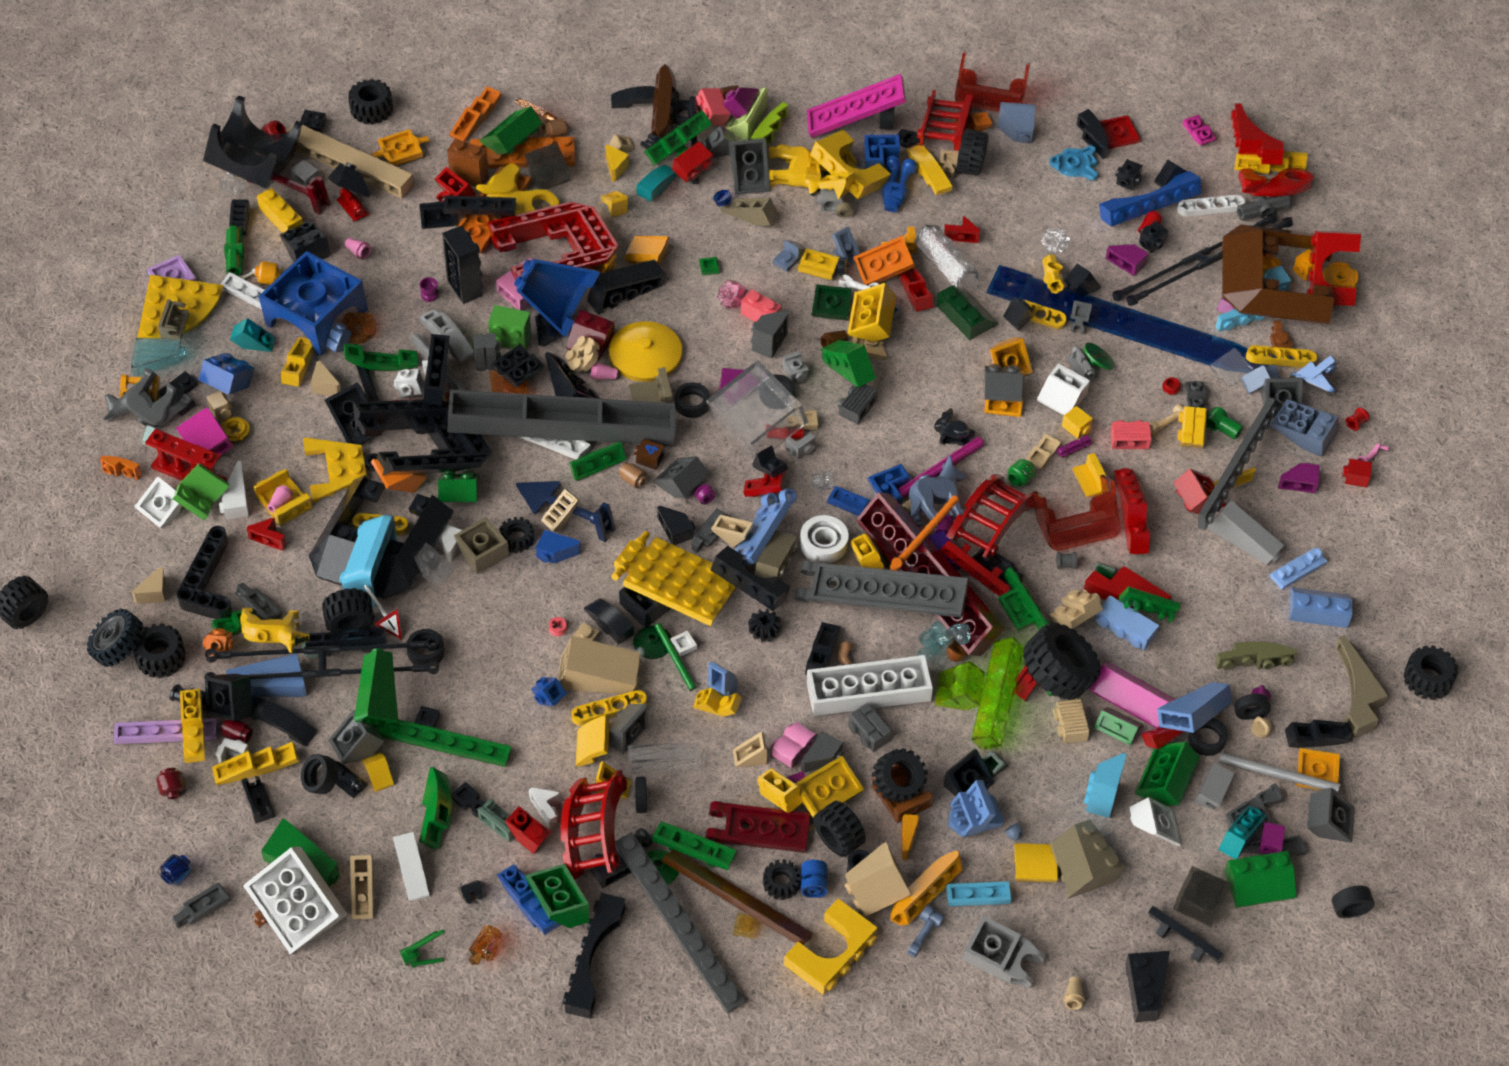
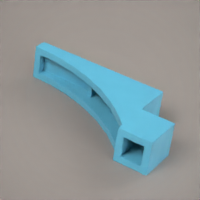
[1216,265,1291,331]

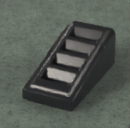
[229,199,251,235]

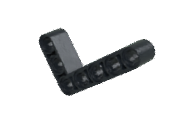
[177,525,233,620]

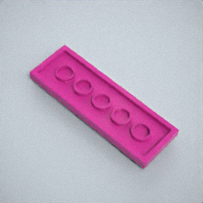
[807,74,906,138]

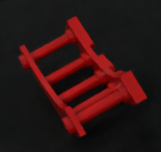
[946,474,1038,558]
[561,769,627,880]

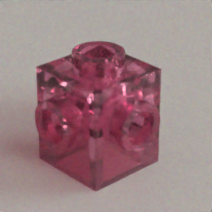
[716,279,748,309]

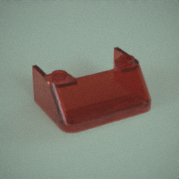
[954,51,1032,112]
[1032,475,1121,551]

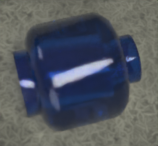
[159,854,191,885]

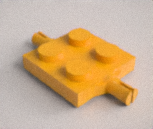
[371,129,429,166]

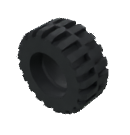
[1023,623,1100,700]

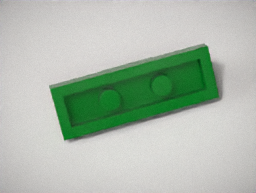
[569,441,627,481]
[1119,586,1180,623]

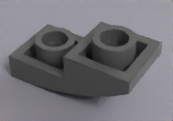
[1185,381,1208,416]

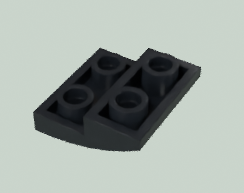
[492,344,545,388]

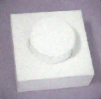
[670,631,697,657]

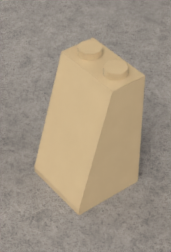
[558,636,642,694]

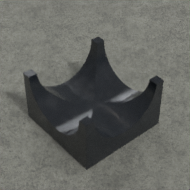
[203,95,303,189]

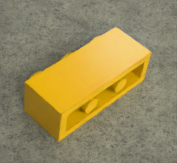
[257,188,303,233]

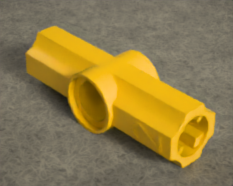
[1042,254,1064,294]

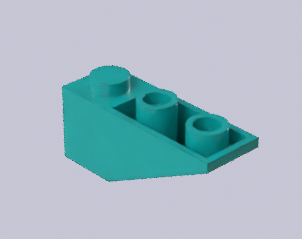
[1218,805,1267,859]

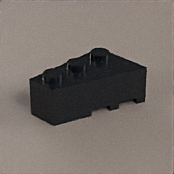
[1125,951,1170,1022]

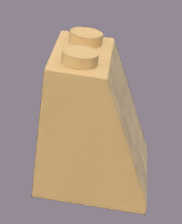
[845,842,911,917]

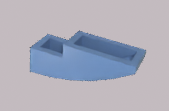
[708,662,738,696]

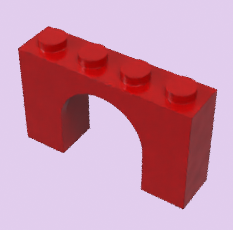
[1306,230,1361,306]

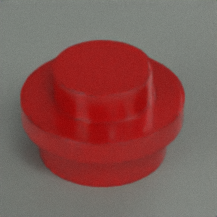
[1162,377,1181,395]

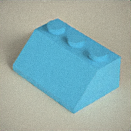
[1084,753,1127,818]

